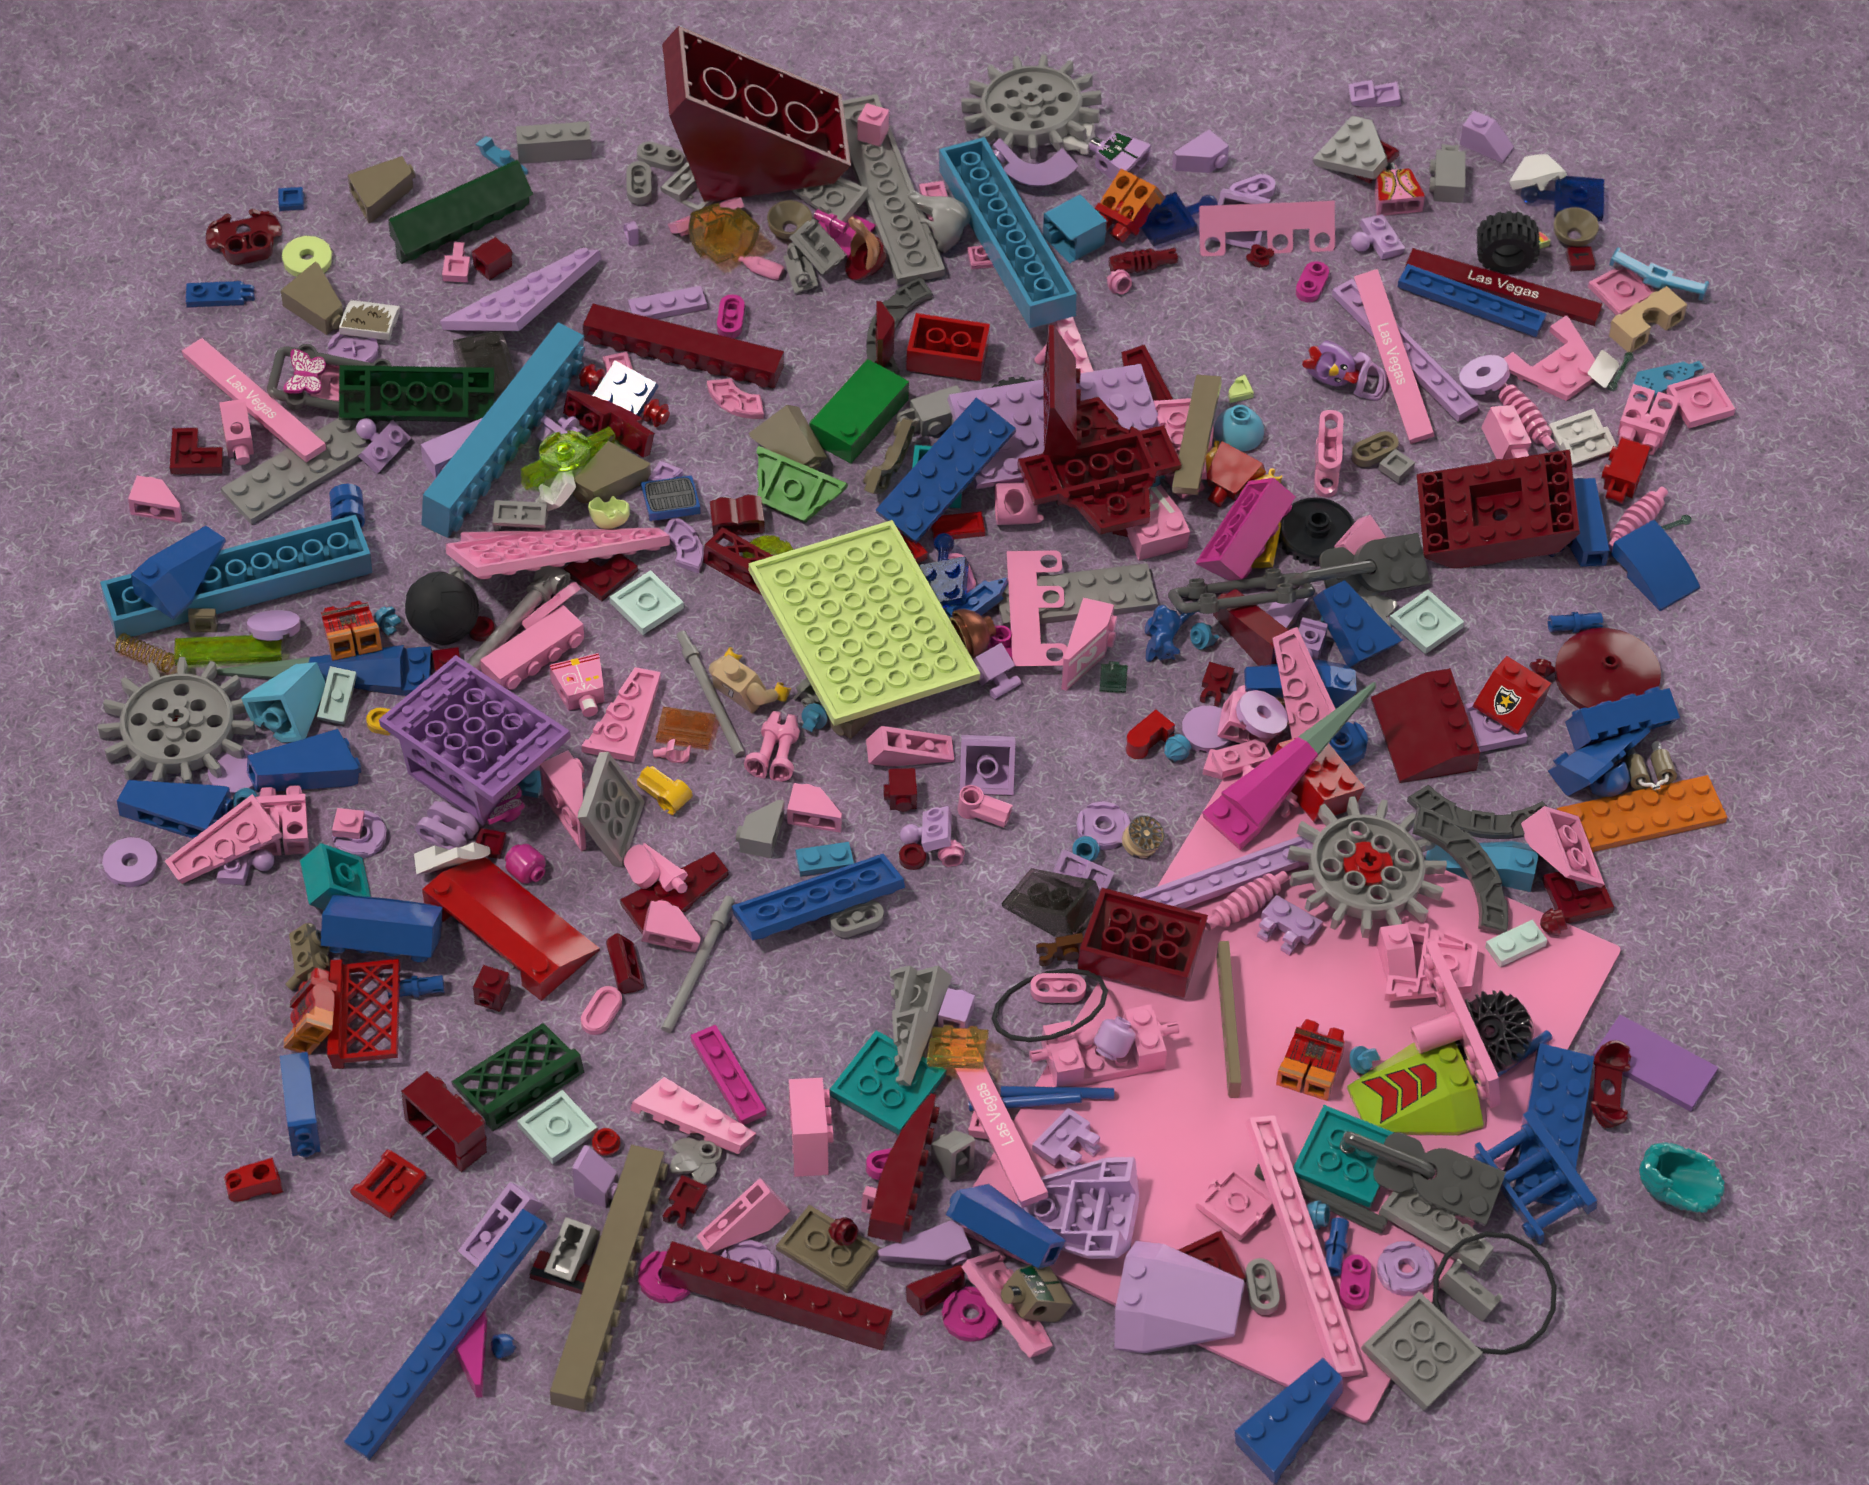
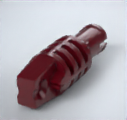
[1108,248,1178,274]

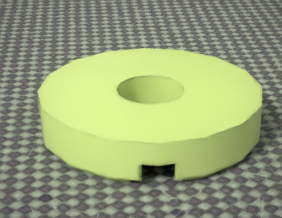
[282,236,332,277]

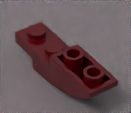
[563,390,655,458]

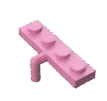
[1034,317,1093,373]

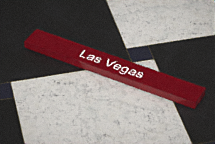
[1405,248,1603,326]

